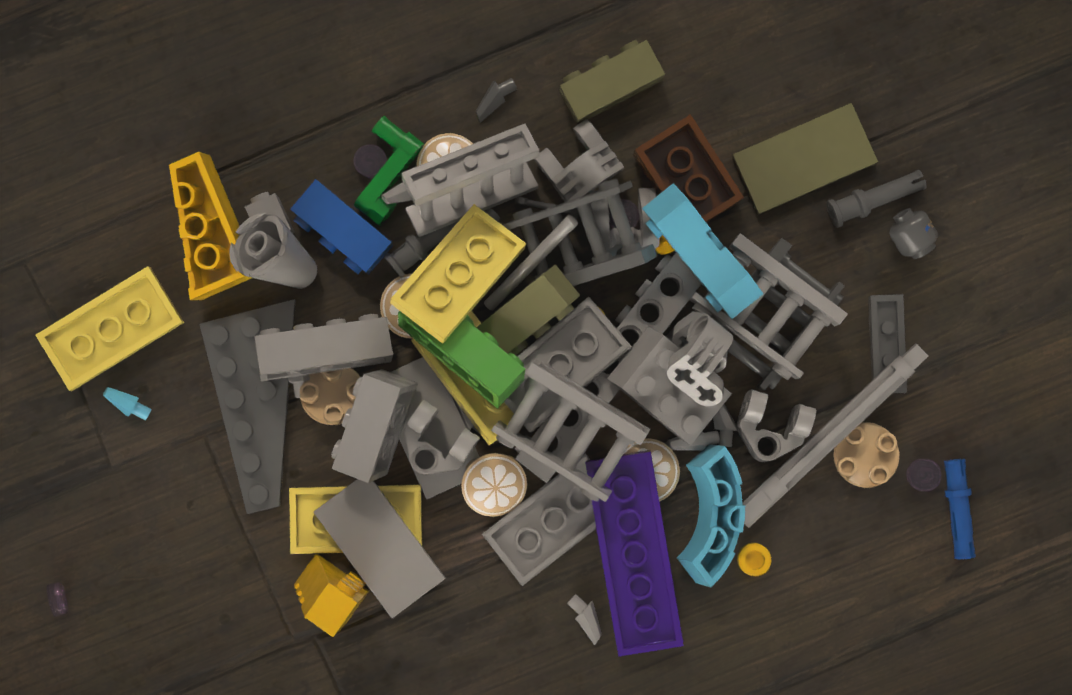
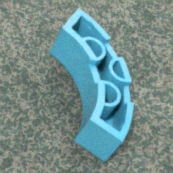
[642,183,763,319]
[677,444,745,587]

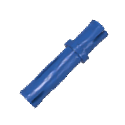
[944,459,976,559]

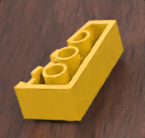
[169,152,252,300]
[294,553,370,637]

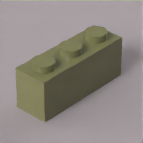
[559,40,665,125]
[476,264,580,355]

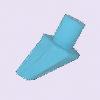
[103,387,152,421]

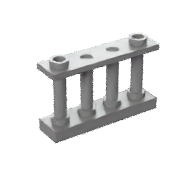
[401,123,539,237]
[689,233,848,380]
[491,359,650,502]

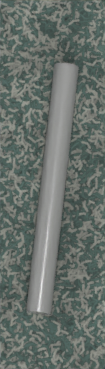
[484,215,578,311]

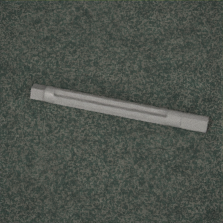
[743,344,928,528]

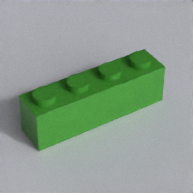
[398,311,525,409]

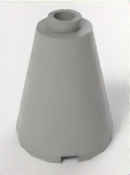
[229,213,317,289]

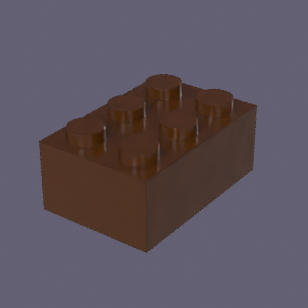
[633,114,744,223]

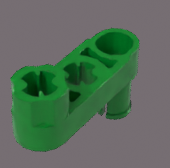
[354,115,425,226]

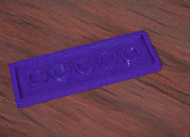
[585,450,684,657]

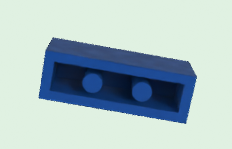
[291,179,394,275]

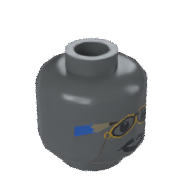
[889,208,938,259]

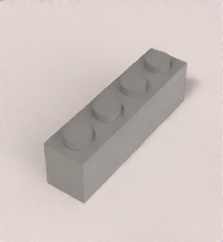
[254,314,393,381]

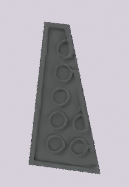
[200,299,296,514]

